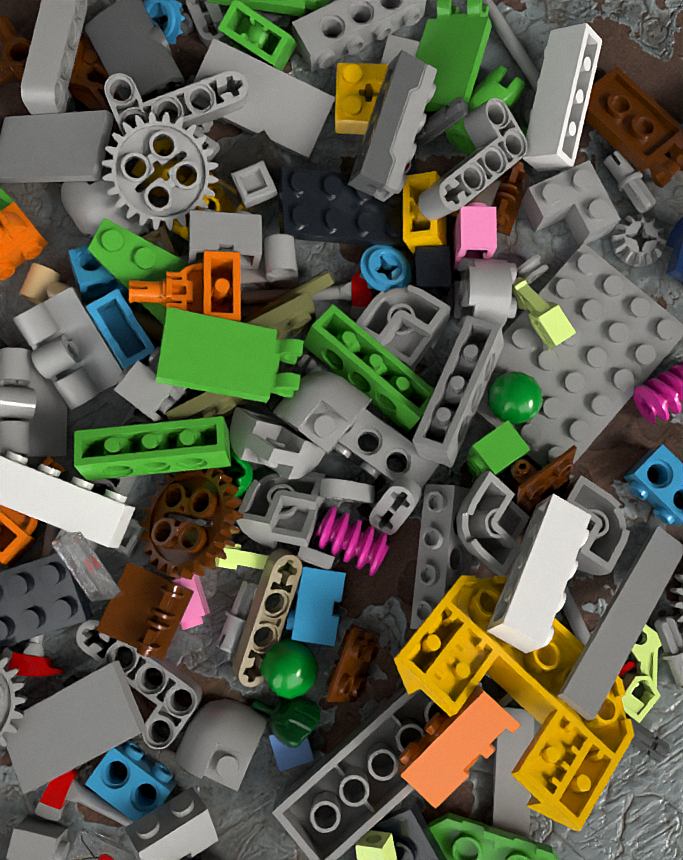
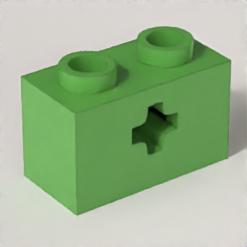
[218,0,298,71]
[465,420,530,479]

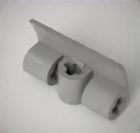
[13,287,123,410]
[0,348,67,457]

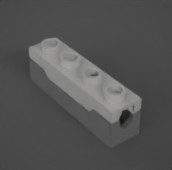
[348,50,437,202]

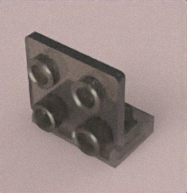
[210,130,288,214]

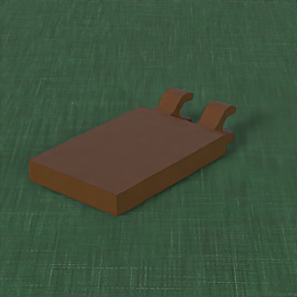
[585,67,683,188]

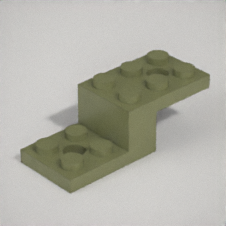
[166,292,316,421]

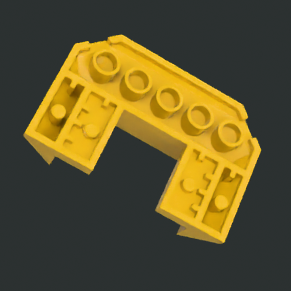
[394,575,634,831]

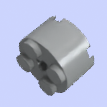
[453,258,517,328]

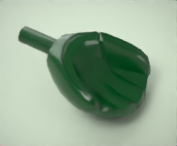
[252,699,321,748]

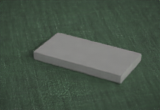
[191,38,336,161]
[0,110,114,183]
[4,661,147,794]

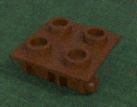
[448,154,531,236]
[509,445,577,515]
[96,562,194,660]
[325,624,380,702]

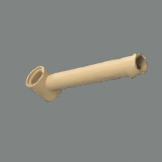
[19,263,163,341]

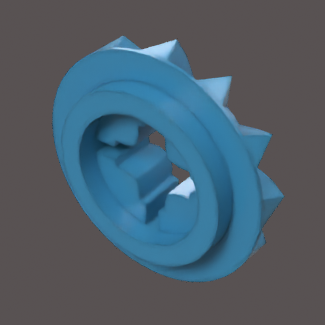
[143,0,186,45]
[358,245,411,293]

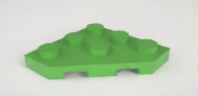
[427,812,560,860]

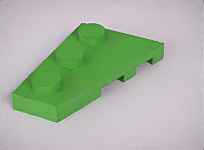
[88,218,188,326]

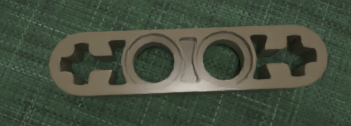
[232,549,302,687]

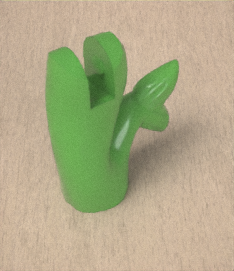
[446,65,528,154]

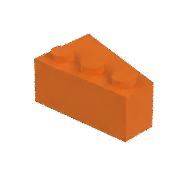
[398,685,521,809]

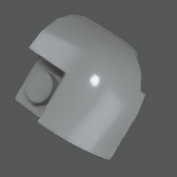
[61,158,140,237]
[356,285,450,371]
[273,371,372,454]
[230,407,325,480]
[456,471,530,576]
[236,472,326,549]
[561,475,630,576]
[174,698,270,791]

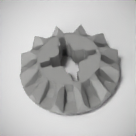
[611,213,667,267]

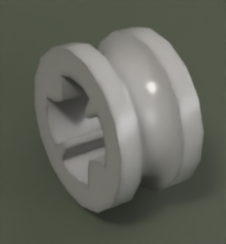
[516,254,549,285]

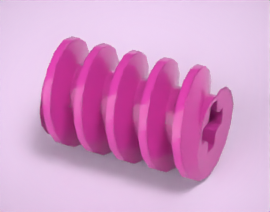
[633,361,683,425]
[312,505,392,577]

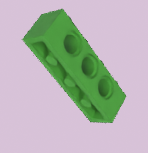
[303,304,434,433]
[74,416,231,481]

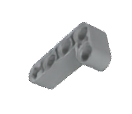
[21,0,87,115]
[104,70,248,143]
[418,98,528,220]
[177,234,299,291]
[76,618,203,749]

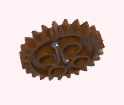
[139,468,243,580]

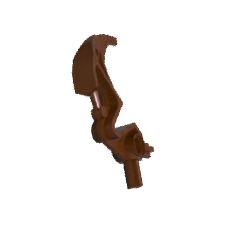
[0,14,143,160]

